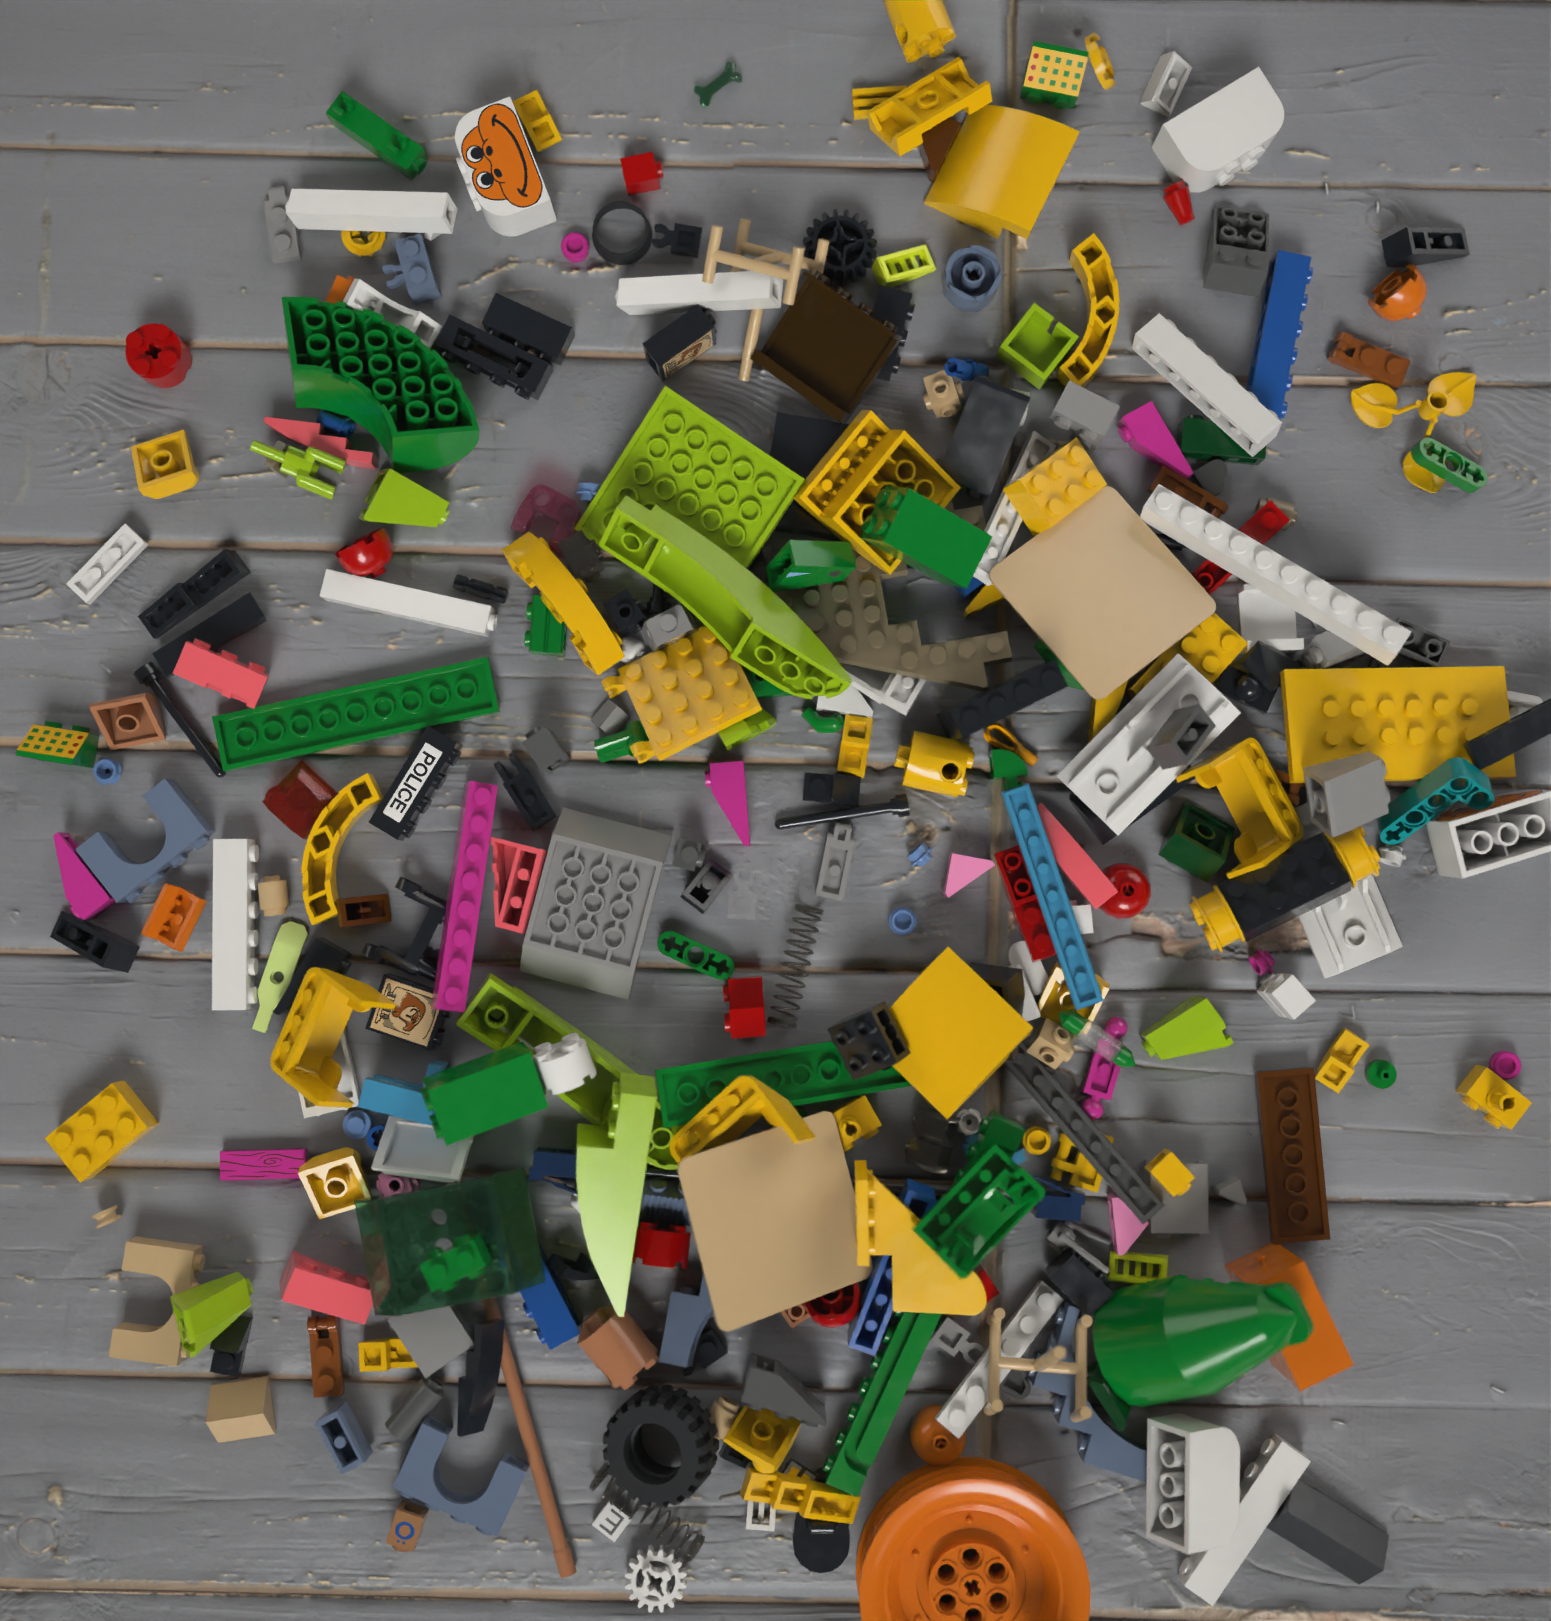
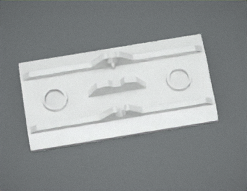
[1057,653,1241,835]
[1288,803,1403,979]

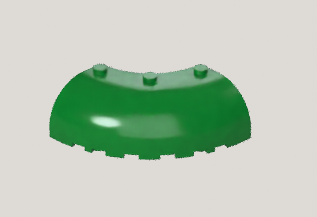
[282,297,480,473]

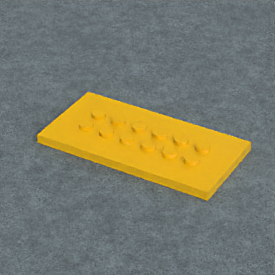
[1280,666,1516,783]

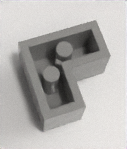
[1050,380,1120,450]

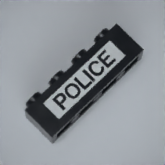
[369,726,462,841]

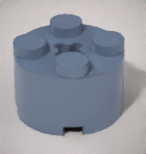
[942,245,1002,312]

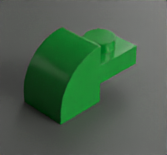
[988,749,1028,791]

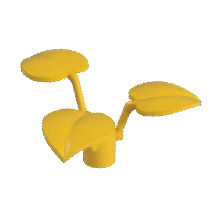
[1350,372,1477,493]

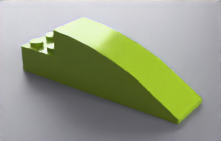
[576,1072,657,1317]

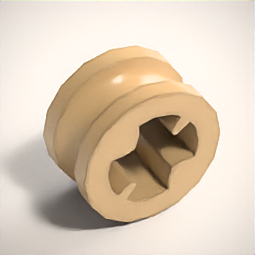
[92,1205,122,1229]

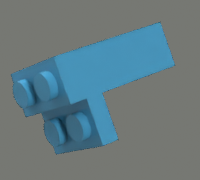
[358,1060,450,1126]

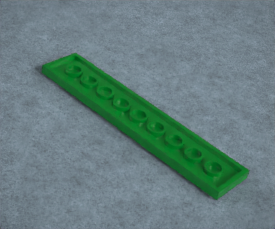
[212,657,501,772]
[654,1040,912,1128]

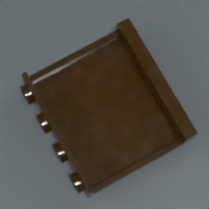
[750,270,902,423]

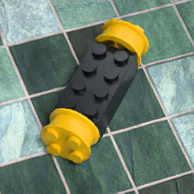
[1189,826,1380,953]

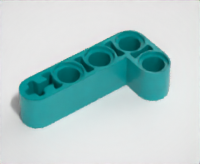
[1377,757,1494,845]

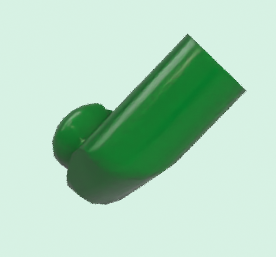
[801,706,844,733]

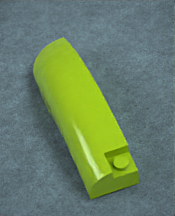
[598,496,853,699]
[456,973,686,1170]

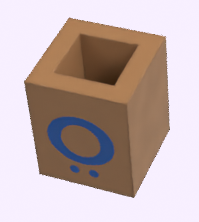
[386,1500,429,1552]

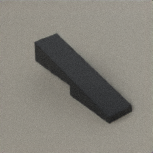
[138,549,251,639]
[152,592,266,678]

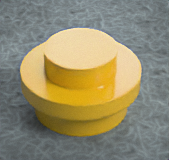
[1022,1126,1051,1155]

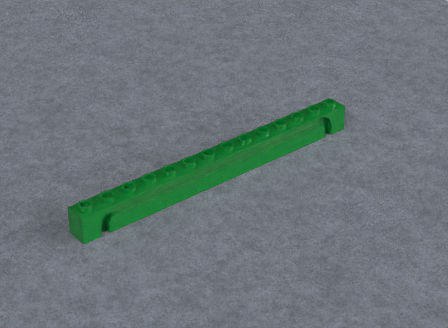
[823,1111,1026,1497]

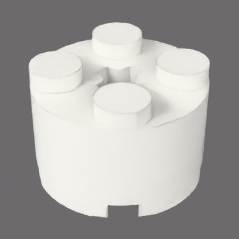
[532,1033,597,1095]

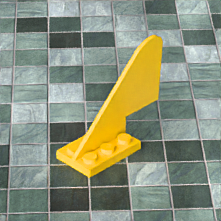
[854,1160,986,1315]

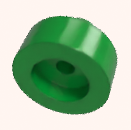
[1365,1059,1397,1089]

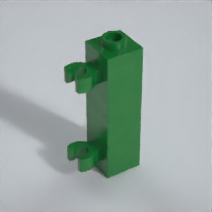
[326,91,428,180]

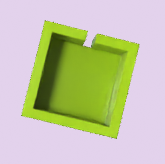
[996,303,1079,390]

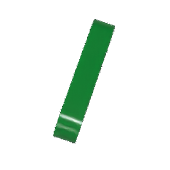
[1411,437,1488,493]
[657,931,734,980]

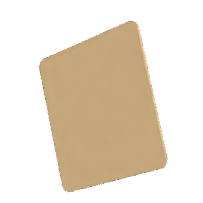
[989,486,1216,699]
[677,1111,873,1331]

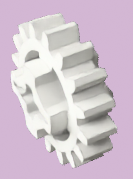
[625,1545,687,1613]

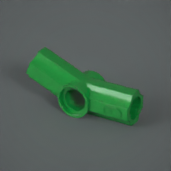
[594,720,649,763]

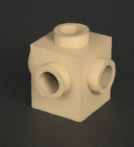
[923,370,965,418]
[1026,1017,1075,1070]

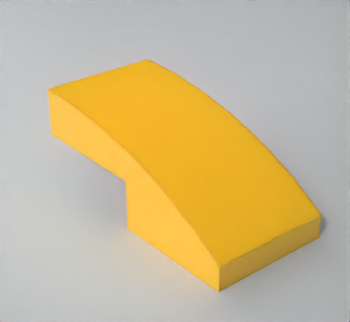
[512,90,562,153]
[836,714,873,778]
[1315,1027,1370,1094]
[358,1337,418,1372]

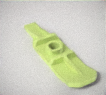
[252,921,308,1033]

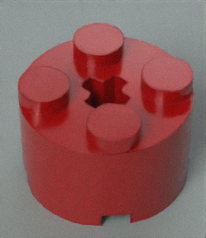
[125,323,192,388]
[632,1220,691,1269]

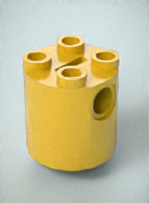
[883,0,956,63]
[894,731,975,798]

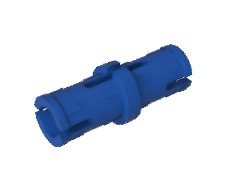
[944,358,989,382]

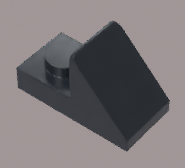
[803,772,861,806]
[680,858,733,914]
[210,1315,253,1377]

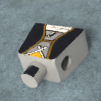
[641,604,699,652]

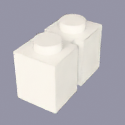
[1256,972,1316,1020]

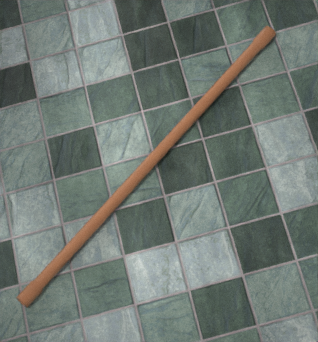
[448,1179,577,1578]

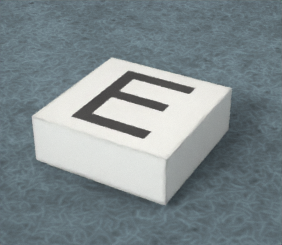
[592,1499,632,1542]

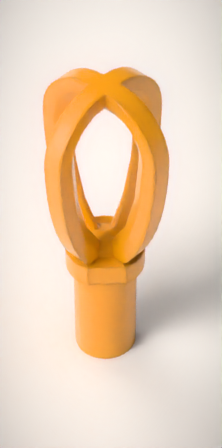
[984,723,1038,766]

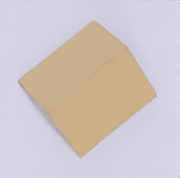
[206,1375,276,1443]

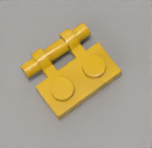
[1050,1133,1114,1193]

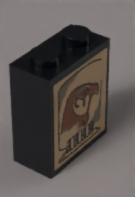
[642,304,717,382]
[365,973,452,1050]

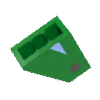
[766,540,856,592]

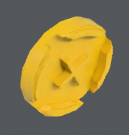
[1084,32,1116,90]

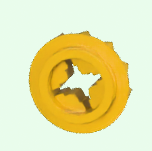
[341,230,386,257]

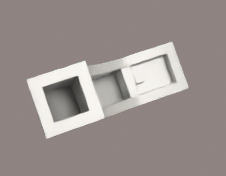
[343,278,442,349]

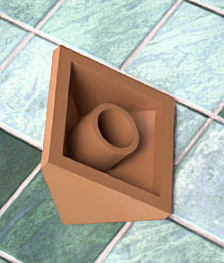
[89,693,166,750]

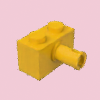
[1456,1065,1532,1130]
[830,1094,882,1152]

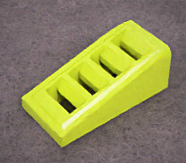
[872,244,936,288]
[1108,1251,1169,1284]

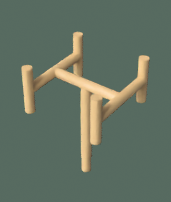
[702,218,830,381]
[983,1308,1093,1423]

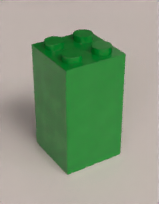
[860,486,993,589]
[420,1042,549,1146]

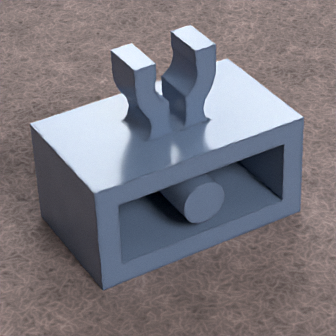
[382,233,442,305]

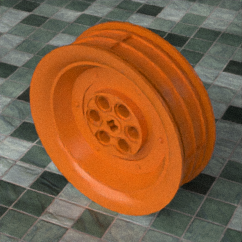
[856,1456,1091,1621]

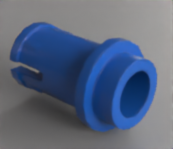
[316,410,355,439]

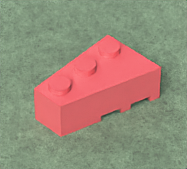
[173,638,269,709]
[490,836,548,934]
[279,1251,378,1325]

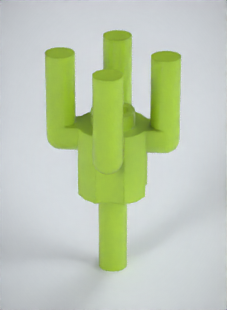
[250,439,346,500]

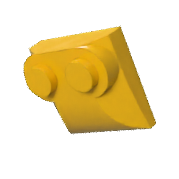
[131,429,199,499]
[1037,962,1109,1036]
[298,1147,374,1220]
[724,1405,802,1474]

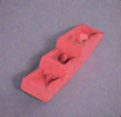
[264,417,379,470]
[1037,802,1118,910]

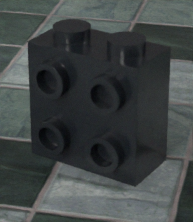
[827,1001,911,1081]

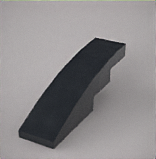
[457,1318,505,1437]

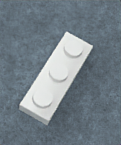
[66,524,149,605]

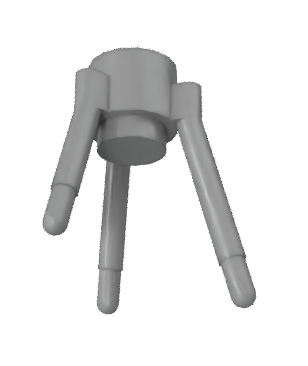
[1046,1220,1111,1273]

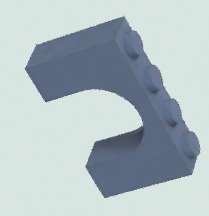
[75,778,215,903]
[393,1416,529,1536]

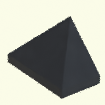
[1240,640,1303,691]

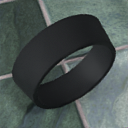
[592,201,653,265]

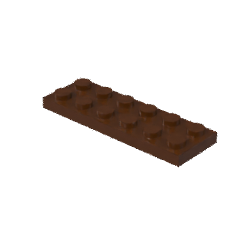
[1254,1067,1331,1244]

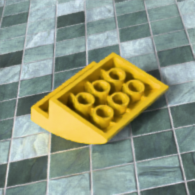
[924,105,1080,239]
[794,410,961,575]
[889,947,1033,1120]

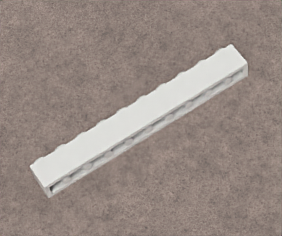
[1140,484,1411,666]

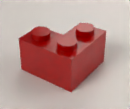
[723,976,766,1039]

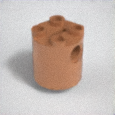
[577,1305,659,1390]

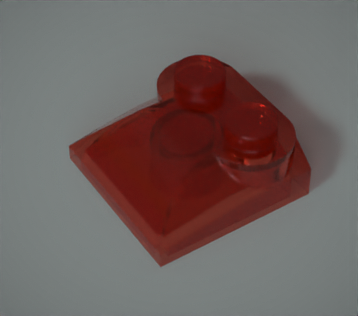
[262,760,339,840]

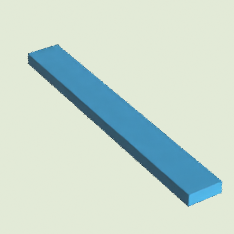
[1001,783,1104,1010]

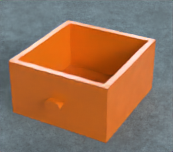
[1224,1243,1354,1391]

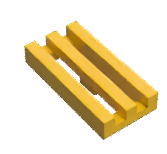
[852,85,907,120]

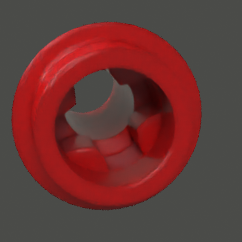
[1163,181,1195,226]

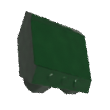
[1087,1360,1132,1431]

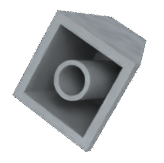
[1303,751,1390,837]

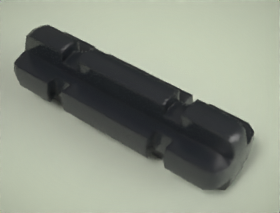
[453,574,508,604]

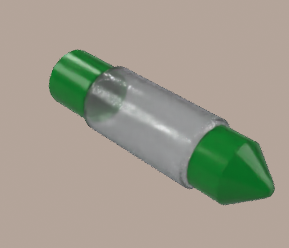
[1059,1009,1135,1067]

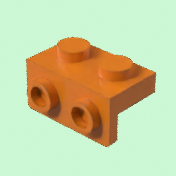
[141,883,207,952]

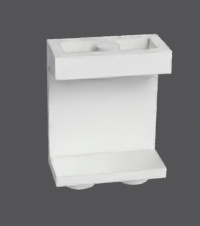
[1237,582,1304,655]

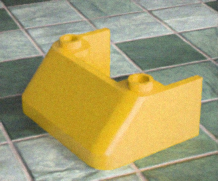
[1175,738,1304,879]
[270,967,396,1108]
[669,1076,816,1164]

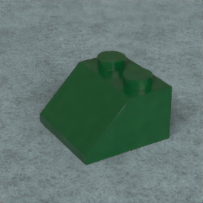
[1158,800,1234,883]

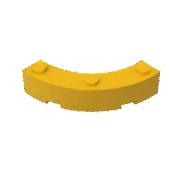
[1057,233,1119,388]
[502,532,625,676]
[301,773,384,925]

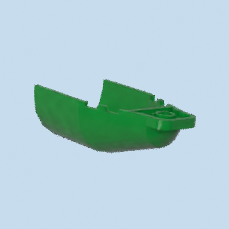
[1092,1275,1314,1407]

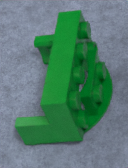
[911,1143,1046,1279]

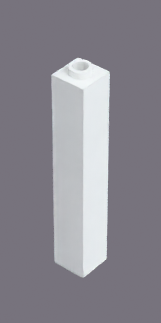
[286,189,457,234]
[615,271,783,315]
[320,569,498,637]

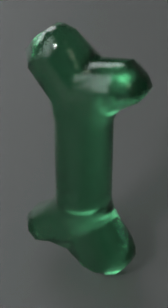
[694,61,742,107]

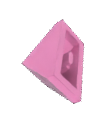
[943,853,995,898]
[1107,1193,1149,1256]

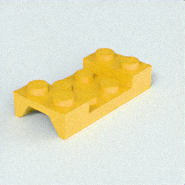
[867,57,992,157]

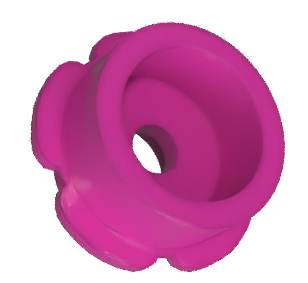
[1249,949,1275,976]

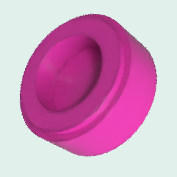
[561,232,589,263]
[1489,1051,1521,1080]

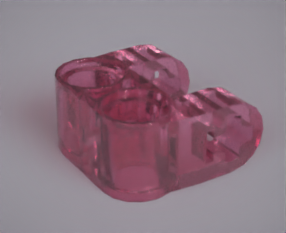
[511,484,581,555]

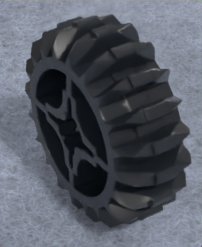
[803,209,877,286]

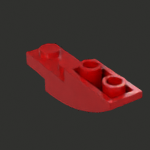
[1191,499,1290,595]
[994,845,1056,963]

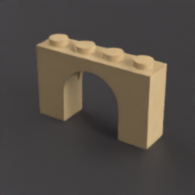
[109,1236,205,1366]

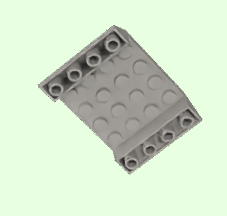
[519,807,672,1000]

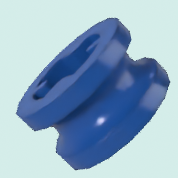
[367,1124,386,1151]

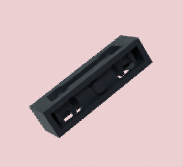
[434,314,553,400]

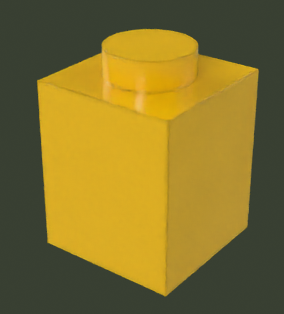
[1145,1148,1195,1197]

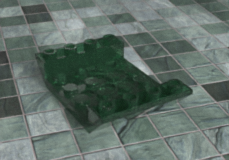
[354,1167,546,1316]

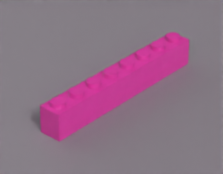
[431,781,498,1013]

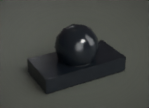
[1215,665,1278,714]

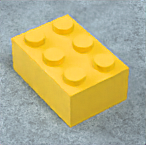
[1002,437,1107,536]
[45,1080,159,1183]

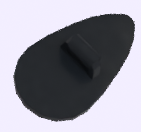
[793,1467,850,1573]

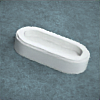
[1008,941,1049,995]

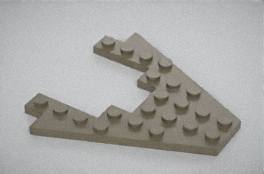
[774,499,1012,692]

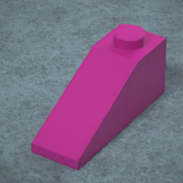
[1117,401,1193,480]
[705,761,750,847]
[53,832,116,920]

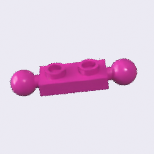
[1081,1016,1128,1121]

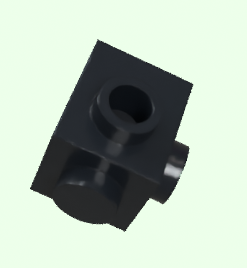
[603,589,648,636]

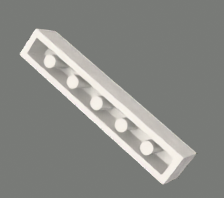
[1132,313,1282,457]
[212,839,259,1010]
[1178,1433,1311,1606]

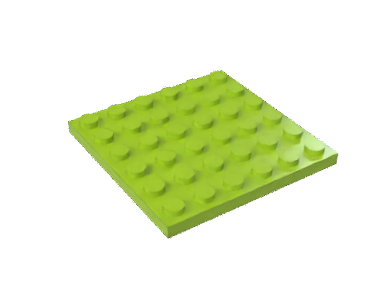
[574,386,806,596]

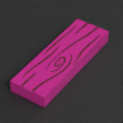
[220,1148,308,1180]

